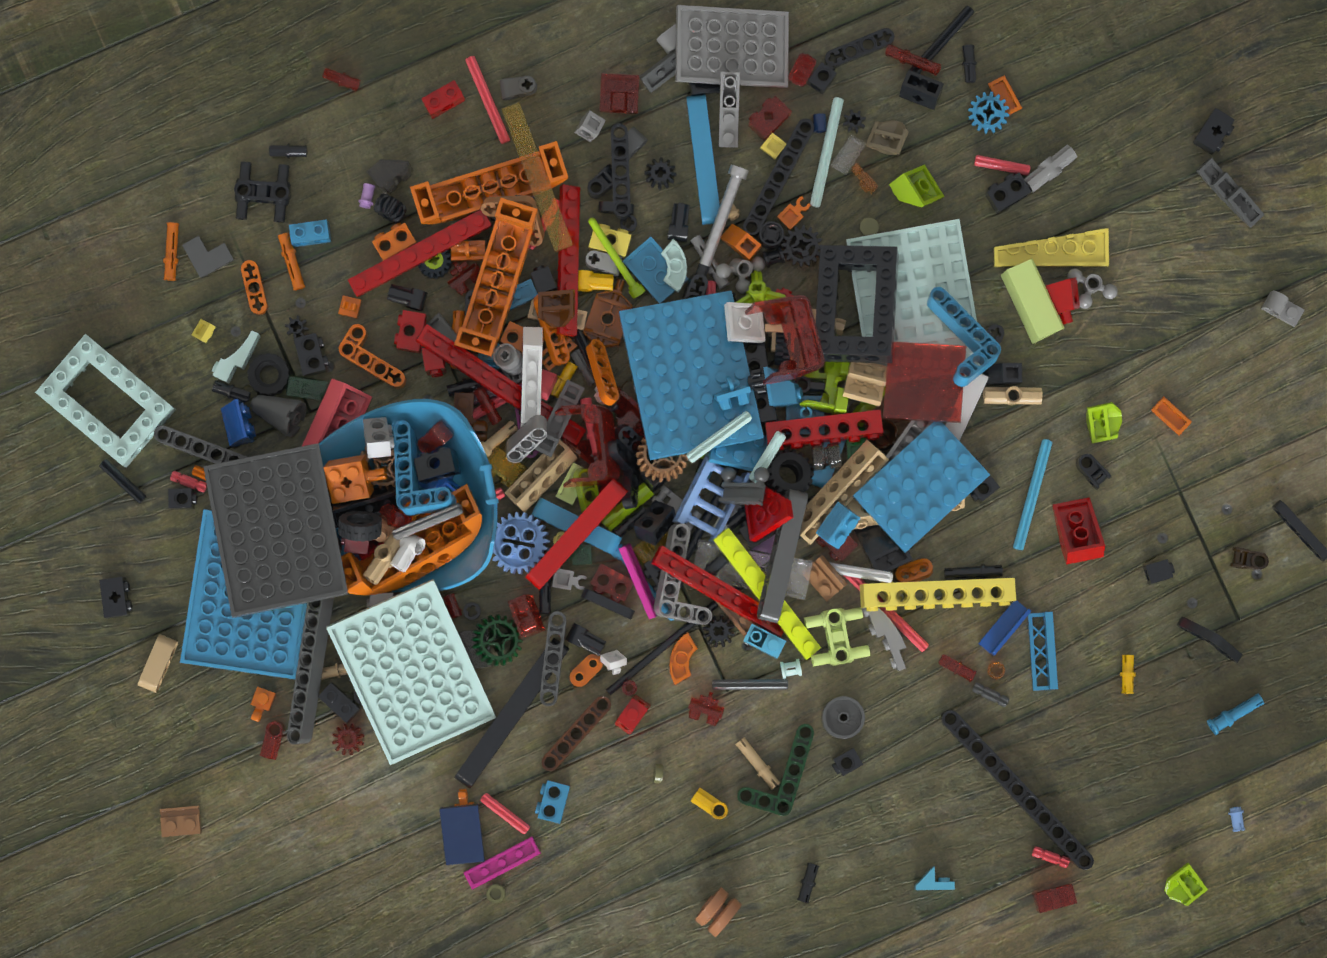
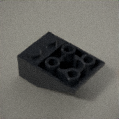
[853,525,913,572]

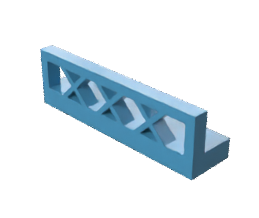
[1028,612,1058,691]

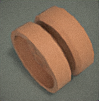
[694,887,742,937]

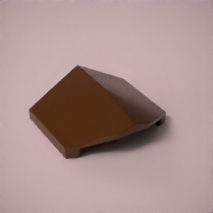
[538,289,575,327]

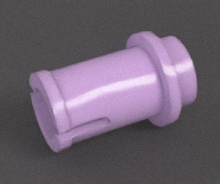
[358,183,375,209]

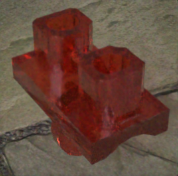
[447,261,480,295]
[688,692,724,726]

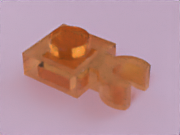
[851,163,878,194]

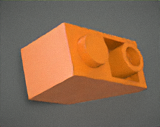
[720,224,762,261]

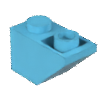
[743,624,786,659]

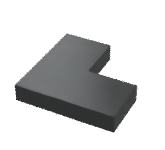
[182,236,234,279]

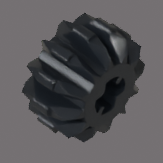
[644,157,677,190]
[374,194,407,223]
[703,615,735,648]

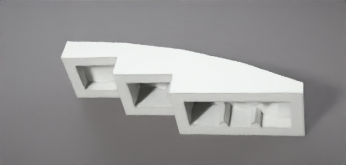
[945,374,989,441]

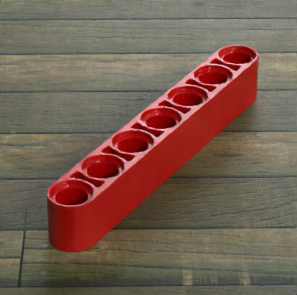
[525,478,628,590]

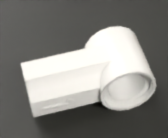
[390,534,426,572]

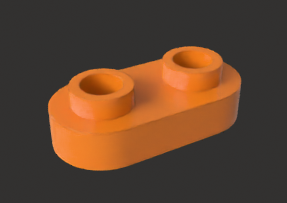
[895,558,933,582]
[570,654,603,687]

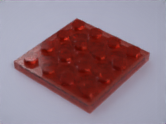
[883,342,967,423]

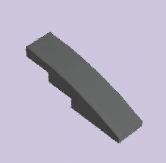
[1196,158,1264,228]

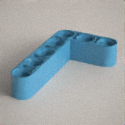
[927,287,1001,387]
[393,421,457,516]

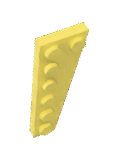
[994,228,1109,267]

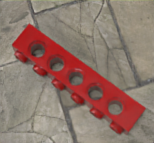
[765,410,883,451]

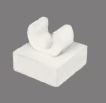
[600,650,627,675]

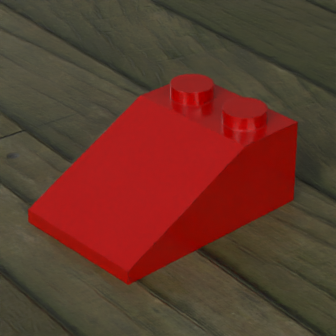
[1052,497,1105,565]

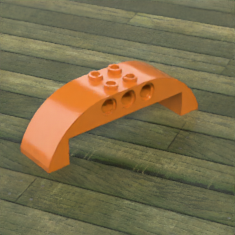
[410,141,568,224]
[454,198,538,357]
[341,484,482,595]

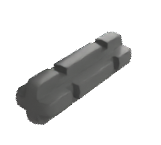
[972,682,1009,707]

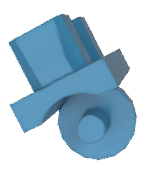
[713,376,751,410]

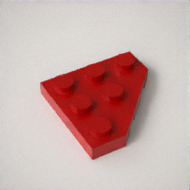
[745,482,794,542]

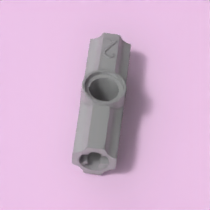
[1024,144,1078,193]

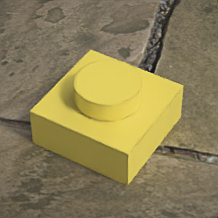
[760,133,786,160]
[191,319,215,343]

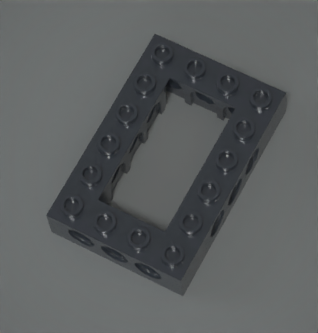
[813,245,899,363]

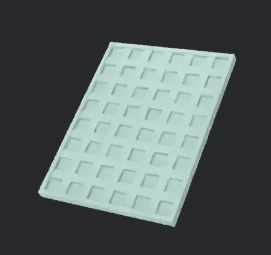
[846,219,980,386]

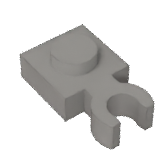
[551,569,587,590]

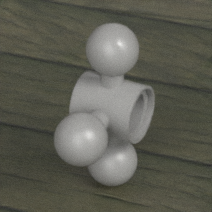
[716,256,766,294]
[1067,269,1118,309]

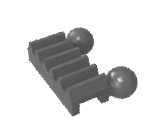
[719,467,769,505]

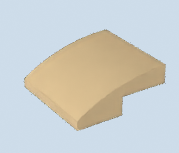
[843,362,889,406]

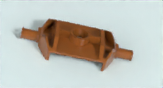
[583,279,633,348]

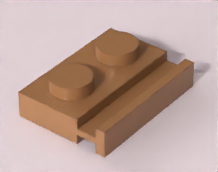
[802,555,847,602]
[160,806,201,837]

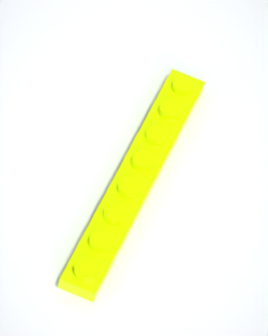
[712,528,821,660]

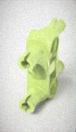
[804,607,870,667]

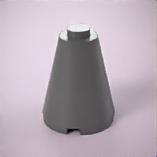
[251,395,307,437]

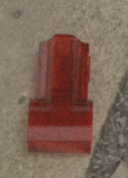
[379,503,413,528]
[260,720,285,760]

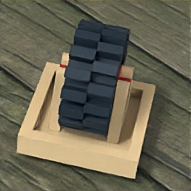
[764,321,804,366]

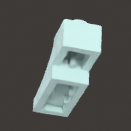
[212,331,261,384]

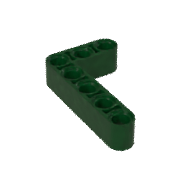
[737,724,814,816]

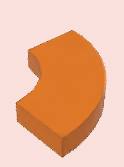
[669,632,698,685]

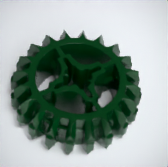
[471,614,523,667]

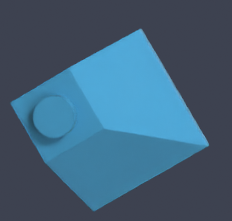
[763,367,803,408]

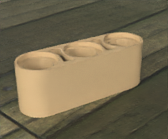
[138,634,178,693]

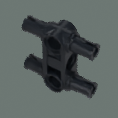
[234,161,291,223]

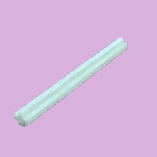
[810,97,844,208]

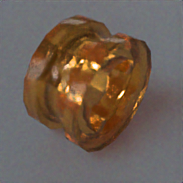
[987,662,1005,679]

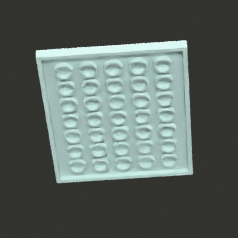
[326,579,496,765]

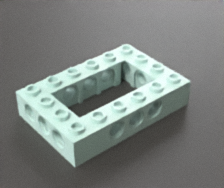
[35,334,176,468]

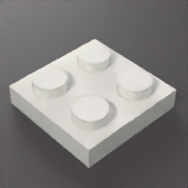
[724,302,765,343]

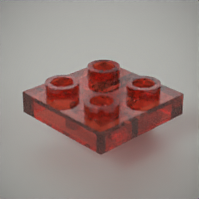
[600,73,639,114]

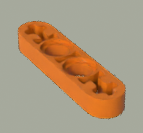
[533,295,570,366]
[586,339,619,406]

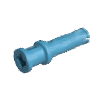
[1207,694,1264,735]

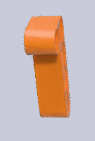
[339,324,406,389]

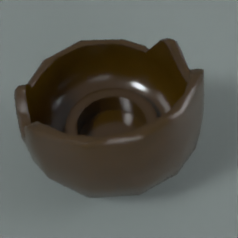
[869,419,897,451]

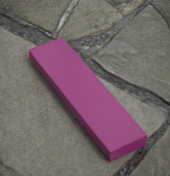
[619,543,657,619]
[463,837,541,890]

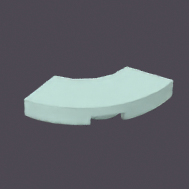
[661,239,687,293]

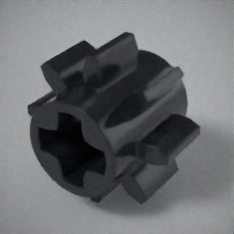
[843,109,866,134]
[285,315,309,338]
[748,369,766,393]

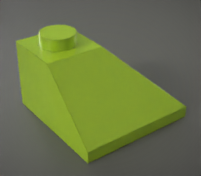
[889,165,945,207]

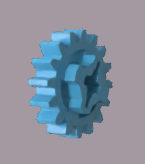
[968,92,1009,134]

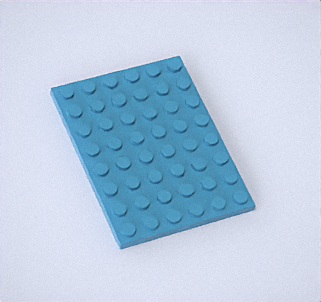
[619,290,764,460]
[180,509,307,679]

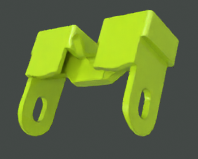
[800,348,850,415]

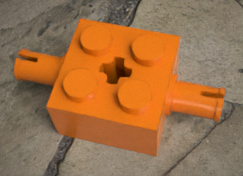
[323,454,388,504]

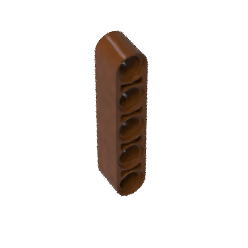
[541,696,611,771]

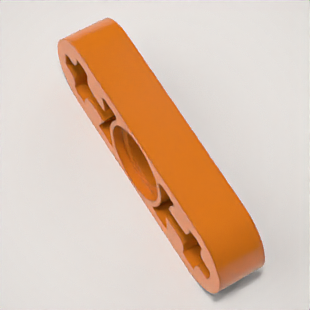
[241,260,268,315]

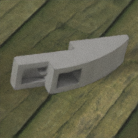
[719,71,740,148]
[862,608,906,672]

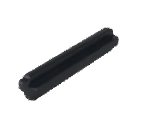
[99,459,146,503]

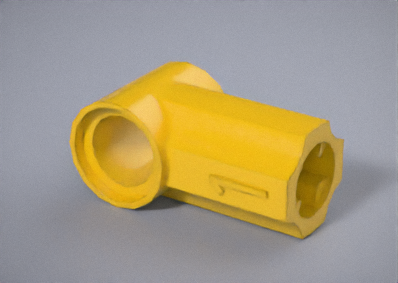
[578,270,614,292]
[691,788,729,819]

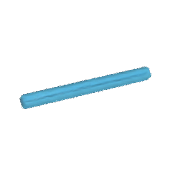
[1013,439,1052,550]

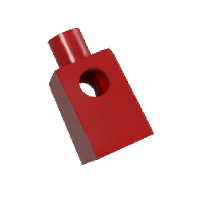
[1045,277,1080,325]
[615,694,651,735]

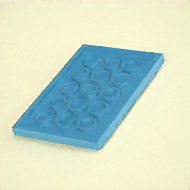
[853,418,990,553]

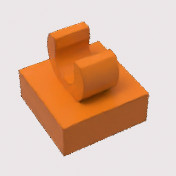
[338,295,362,319]

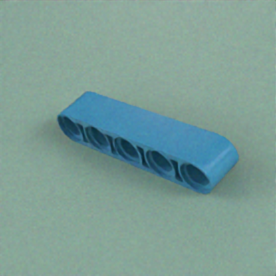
[531,497,622,556]

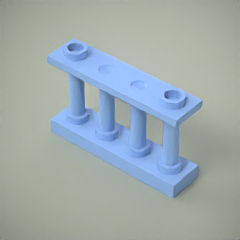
[672,453,750,543]

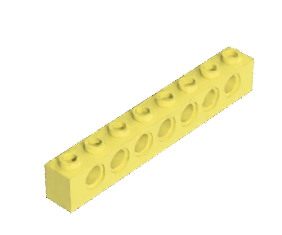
[860,578,1016,611]

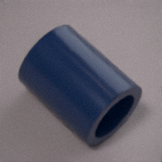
[813,113,827,133]

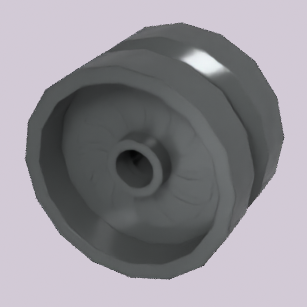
[821,696,865,739]

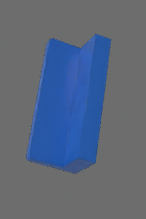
[978,600,1031,656]

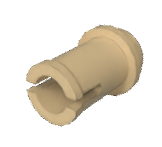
[719,198,741,221]

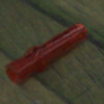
[885,44,941,76]

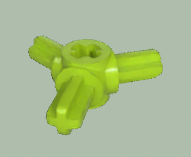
[735,270,786,306]

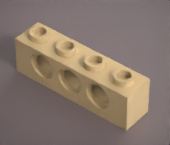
[505,440,578,512]

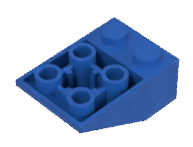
[221,399,256,447]

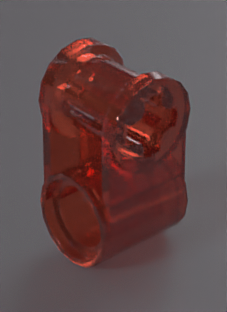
[418,420,454,453]

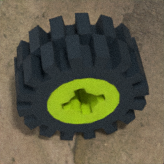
[418,250,452,279]

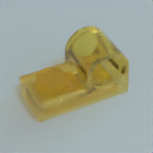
[633,532,668,566]

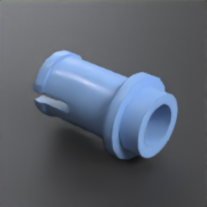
[1228,807,1245,832]

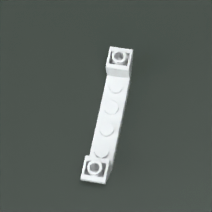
[520,327,543,428]

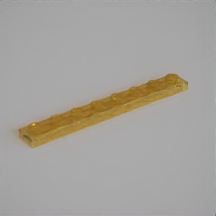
[502,103,573,252]

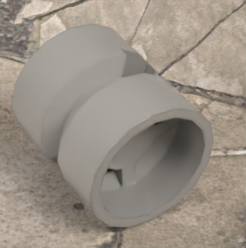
[493,343,523,375]

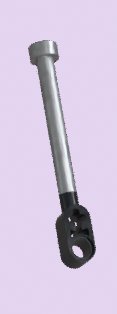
[682,164,749,299]

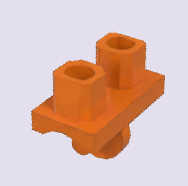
[451,240,486,261]

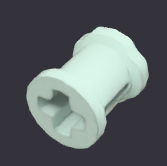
[780,659,802,679]

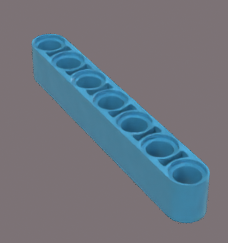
[686,94,720,225]

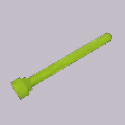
[588,218,645,299]

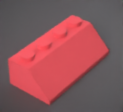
[302,379,372,446]

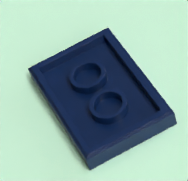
[439,804,485,865]

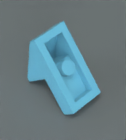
[914,866,955,890]

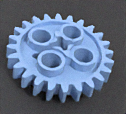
[492,512,550,575]

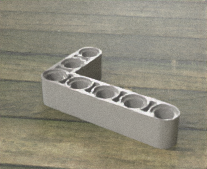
[654,524,712,625]

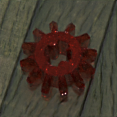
[788,53,816,87]
[332,723,365,755]

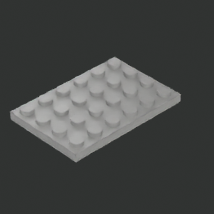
[675,5,789,88]

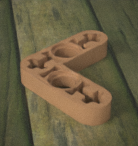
[481,195,545,246]

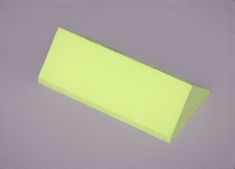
[1001,259,1064,344]

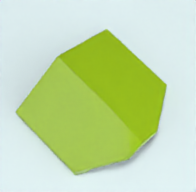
[1086,402,1122,444]
[1164,863,1208,906]

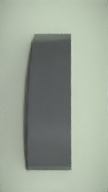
[535,380,585,457]

